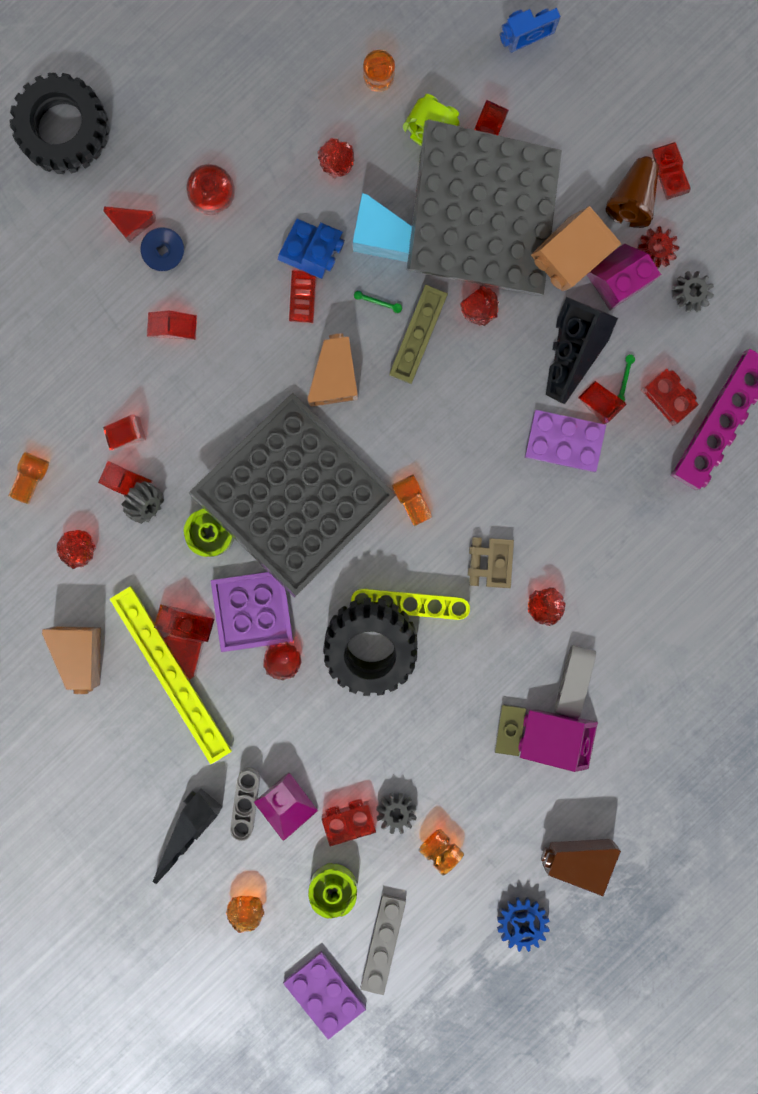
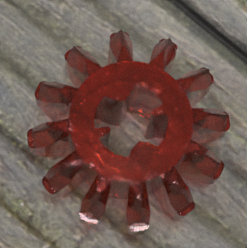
[637,226,680,269]

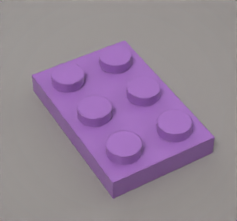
[524,410,606,472]
[283,951,366,1040]

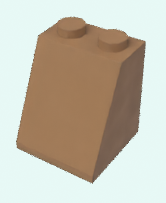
[531,206,621,291]
[308,333,358,407]
[42,626,101,694]

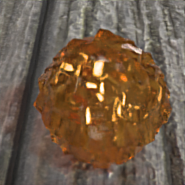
[226,896,264,933]

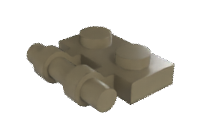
[467,537,514,588]

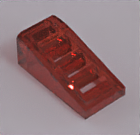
[289,270,316,323]

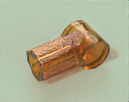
[8,452,49,504]
[392,474,432,526]

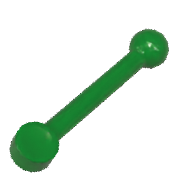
[354,291,402,314]
[616,354,635,404]

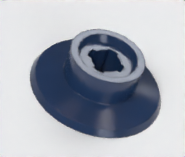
[140,227,184,271]

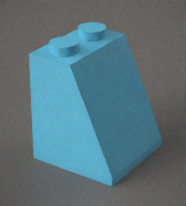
[353,193,412,262]

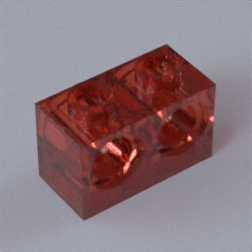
[641,368,699,426]
[321,799,376,847]

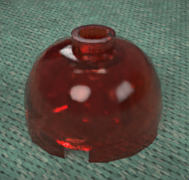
[186,164,235,215]

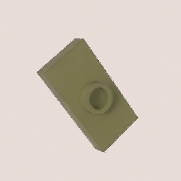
[494,704,526,756]

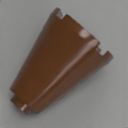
[605,156,659,228]

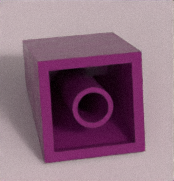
[587,244,661,310]
[519,710,598,772]

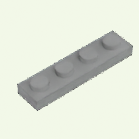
[360,894,406,995]

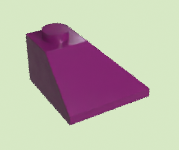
[254,772,318,841]

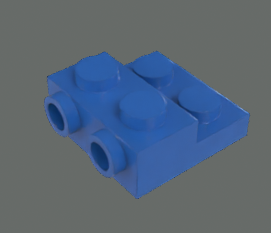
[499,8,561,53]
[277,219,345,279]

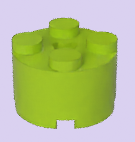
[403,94,460,146]
[184,508,234,557]
[308,863,357,919]

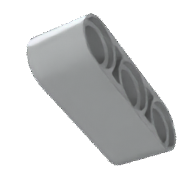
[554,645,596,719]
[230,767,260,841]

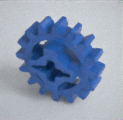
[497,897,550,952]

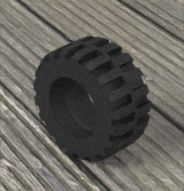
[9,72,109,174]
[323,598,418,696]

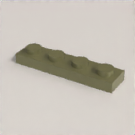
[389,284,448,384]

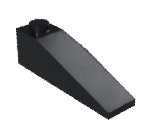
[546,297,618,404]
[152,788,222,884]

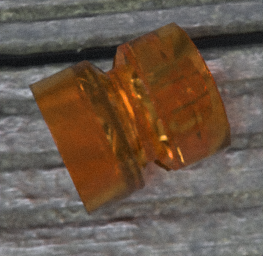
[363,50,395,92]
[418,829,464,876]

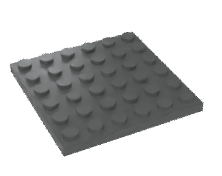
[407,119,562,296]
[189,393,396,598]

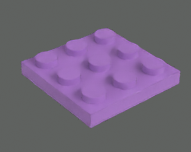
[210,572,293,652]

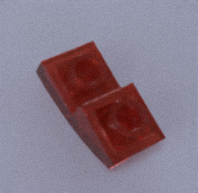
[652,142,691,200]

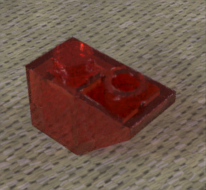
[154,604,215,642]

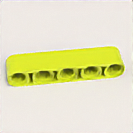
[351,588,470,620]

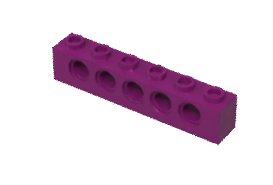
[670,349,758,490]

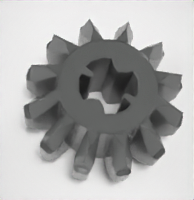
[672,271,714,313]
[121,481,164,524]
[376,793,417,834]

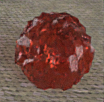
[317,138,354,179]
[460,285,499,326]
[56,530,96,569]
[528,587,566,626]
[263,642,302,681]

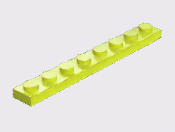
[110,586,232,764]

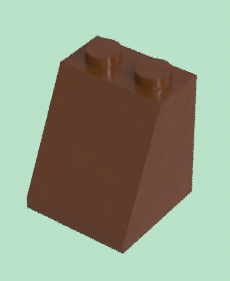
[541,839,621,896]

